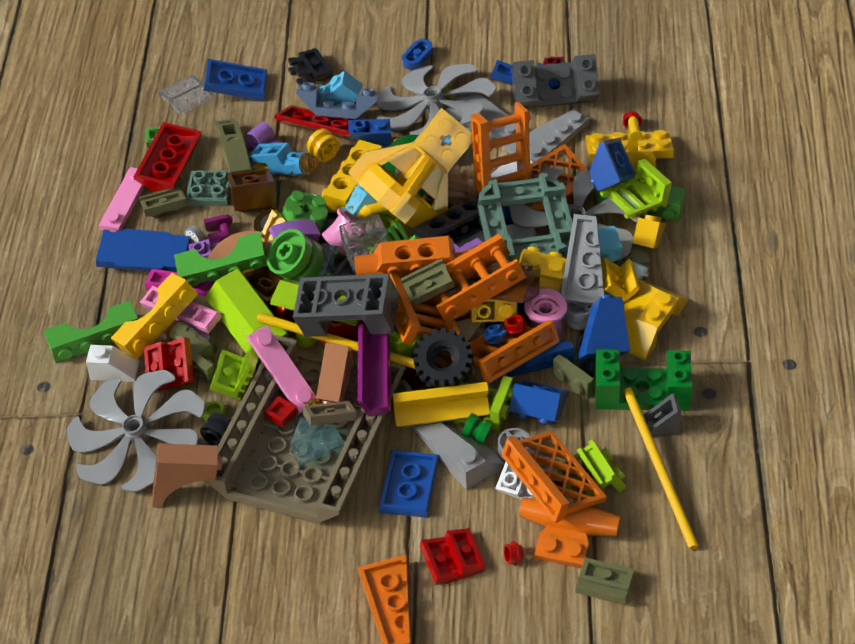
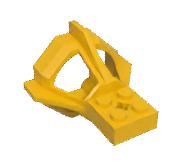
[348,108,472,229]

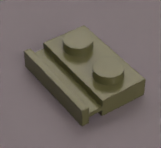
[139,186,187,217]
[401,258,455,307]
[575,557,634,605]

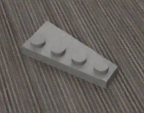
[446,92,516,138]
[505,109,589,169]
[561,214,604,305]

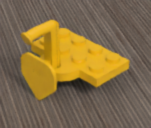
[586,116,674,172]

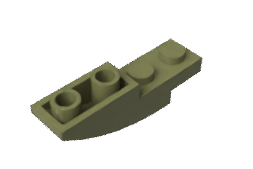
[214,119,251,173]

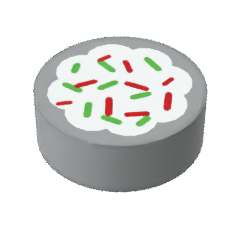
[184,225,205,244]

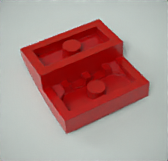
[144,337,194,391]
[419,528,486,585]

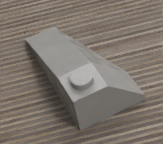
[412,422,505,490]

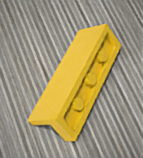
[392,382,490,427]

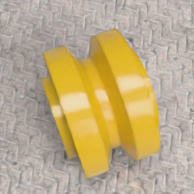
[307,128,340,162]

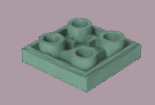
[186,170,230,206]

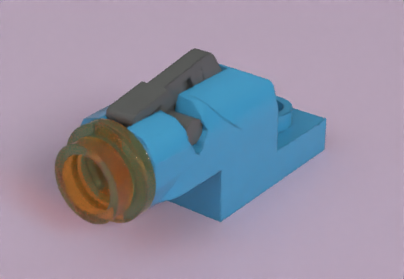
[248,143,318,178]

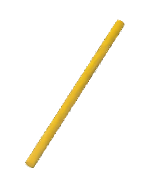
[257,313,415,369]
[623,387,699,550]

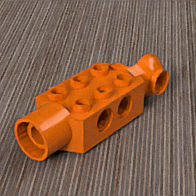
[354,236,492,286]

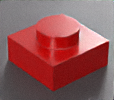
[264,396,298,427]

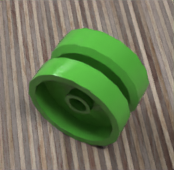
[267,229,324,282]

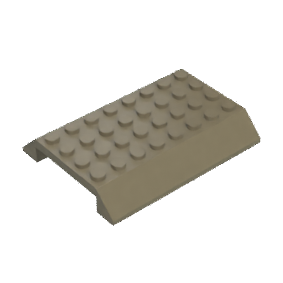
[205,335,406,523]

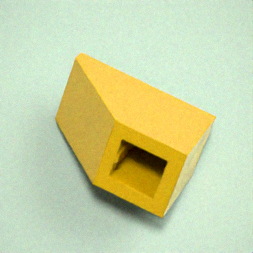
[633,214,667,248]
[471,299,517,322]

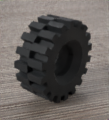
[413,328,474,388]

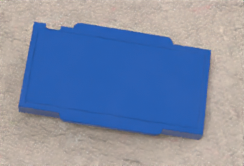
[96,229,190,272]

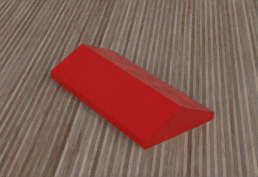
[274,105,354,140]
[134,122,202,192]

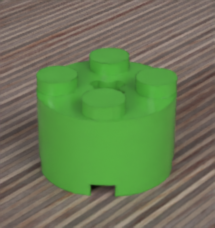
[281,190,328,233]

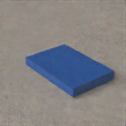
[203,59,267,101]
[379,450,439,518]

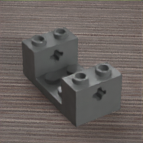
[511,54,600,109]
[293,274,399,337]

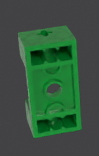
[595,349,692,411]

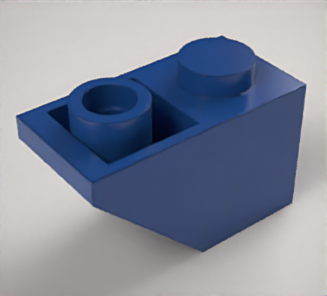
[348,119,391,148]

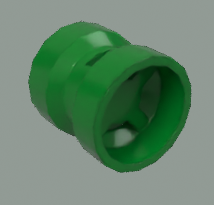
[462,413,493,444]

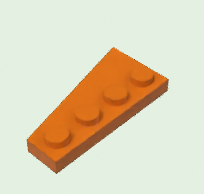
[358,554,410,644]

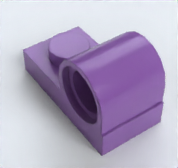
[246,122,282,151]

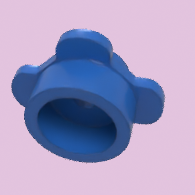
[483,324,507,344]

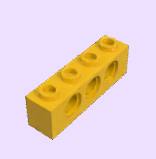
[322,140,382,210]

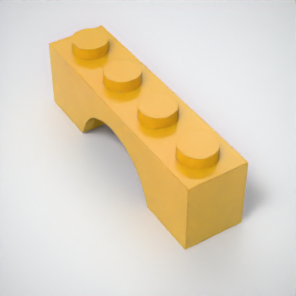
[111,273,198,360]

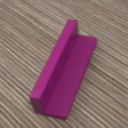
[358,324,391,417]

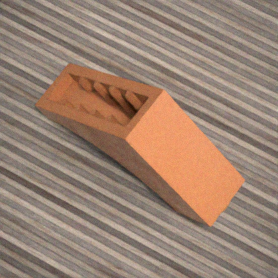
[316,342,358,404]
[152,443,222,508]

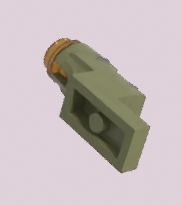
[164,320,215,385]

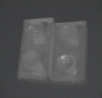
[158,75,215,114]
[339,214,387,272]

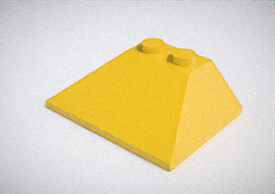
[613,279,688,361]

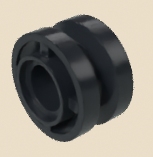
[200,412,231,446]

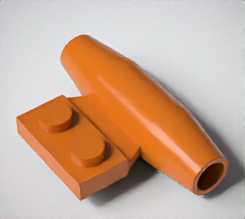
[519,498,621,568]

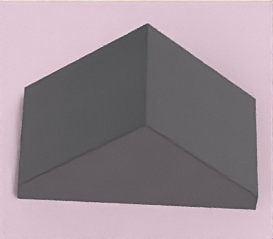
[643,393,681,437]

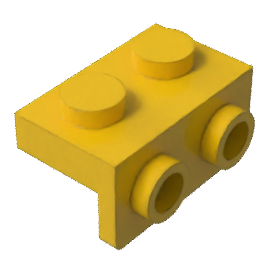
[601,257,640,302]

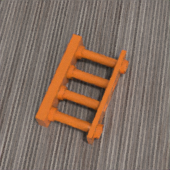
[471,102,533,195]
[431,233,526,324]
[390,273,460,354]
[450,313,560,383]

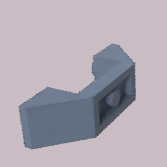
[296,82,381,119]

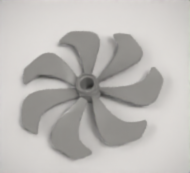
[377,64,496,135]
[509,168,641,259]
[67,370,205,492]

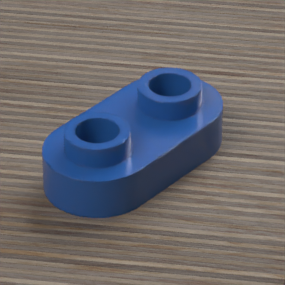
[402,39,433,70]

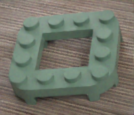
[478,173,572,263]

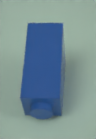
[578,294,630,359]

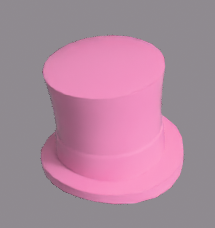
[322,207,370,256]
[524,288,567,335]

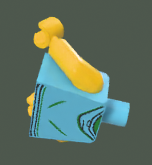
[345,184,387,229]

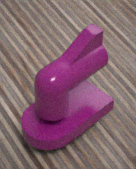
[204,214,233,245]

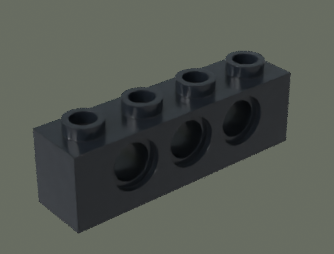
[413,195,483,244]

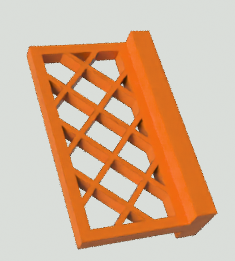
[516,144,588,212]
[501,431,607,523]

